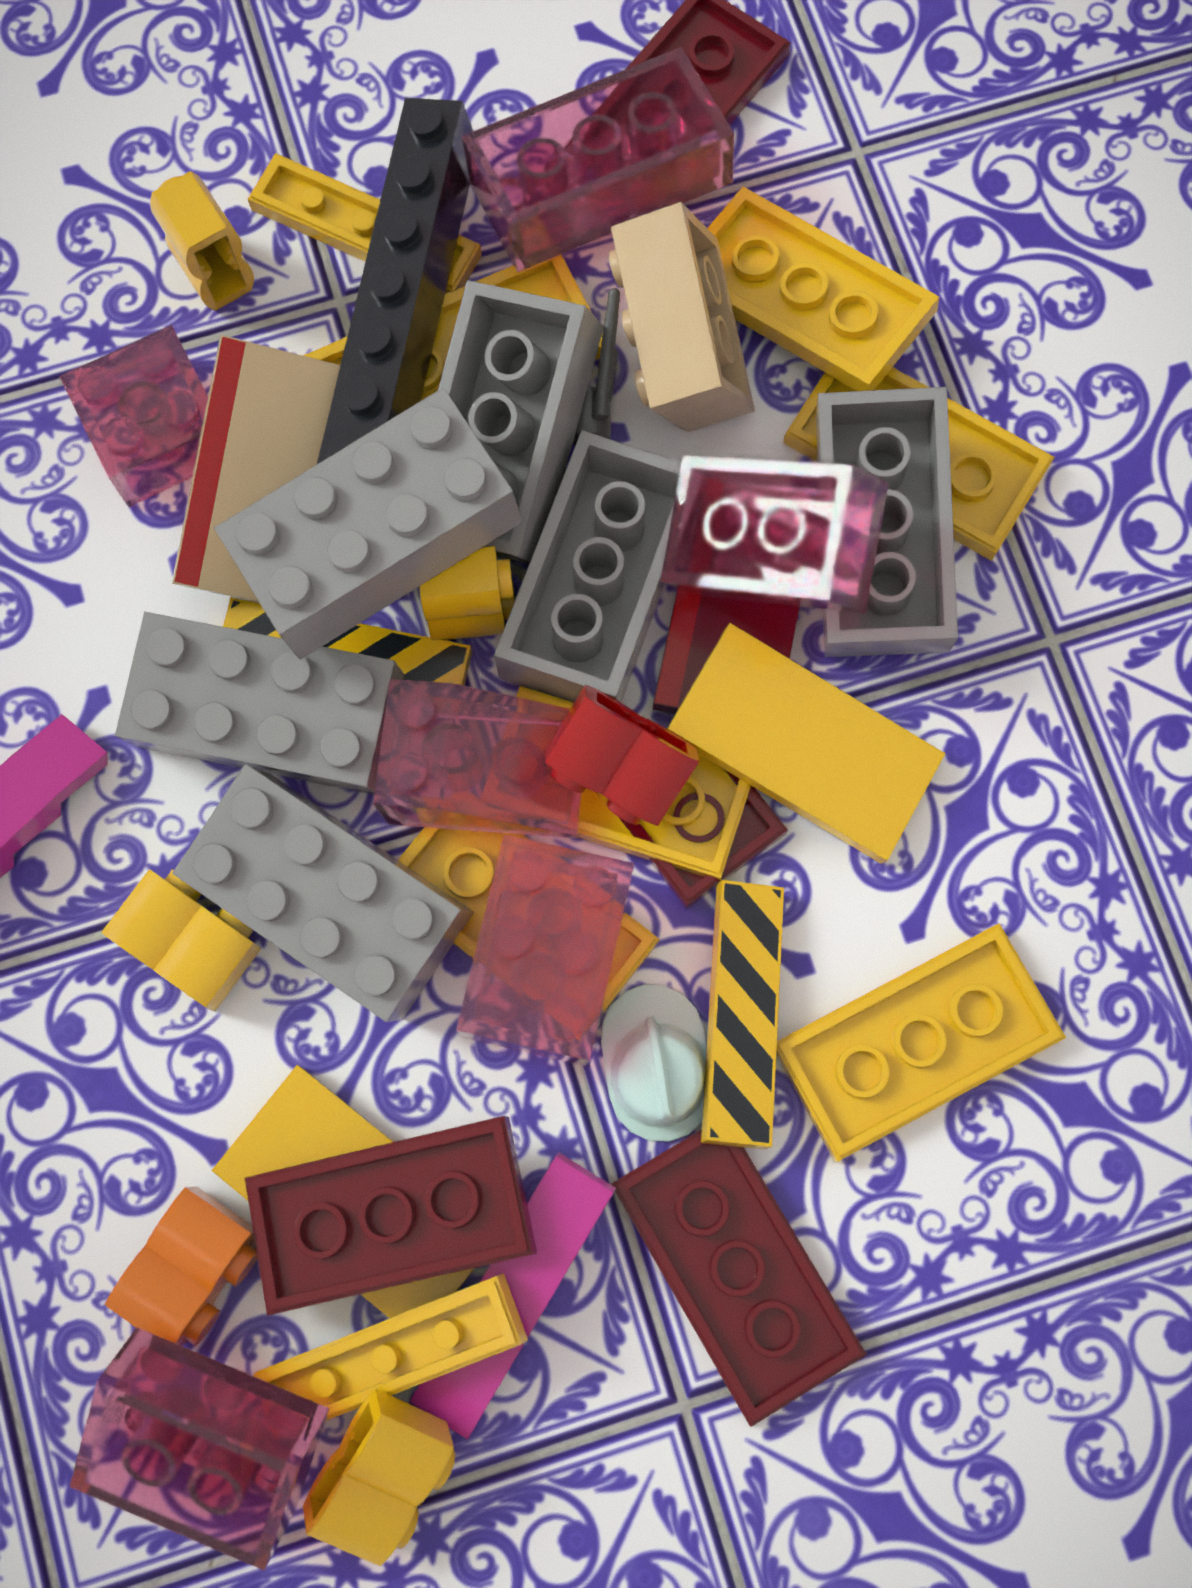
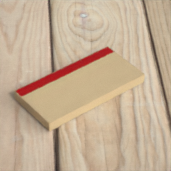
[172,335,340,602]

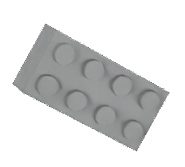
[438,280,604,564]
[214,387,523,660]
[816,387,958,657]
[494,430,700,703]
[115,611,404,796]
[172,764,474,1022]

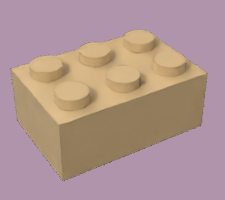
[609,202,755,432]

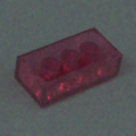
[461,47,734,272]

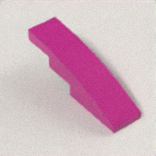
[0,714,108,878]
[410,1152,616,1440]

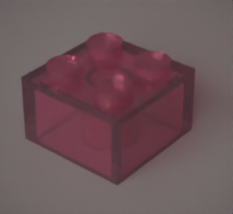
[59,325,208,507]

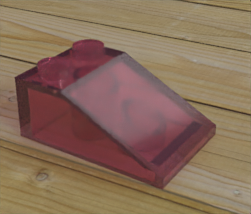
[373,679,582,838]

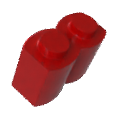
[545,684,699,826]

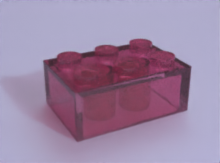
[660,456,889,613]
[456,834,634,1067]
[69,1327,330,1571]

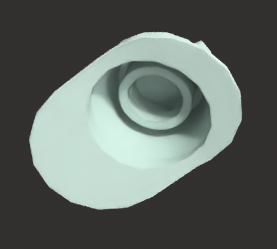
[601,984,707,1142]

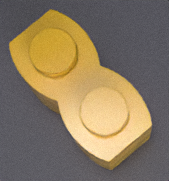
[150,171,254,311]
[420,545,515,640]
[101,869,261,1012]
[303,1389,455,1566]

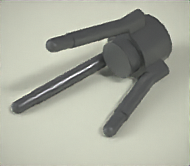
[572,288,620,445]

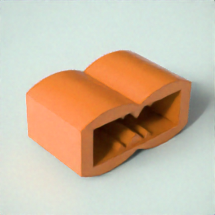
[104,1186,258,1352]

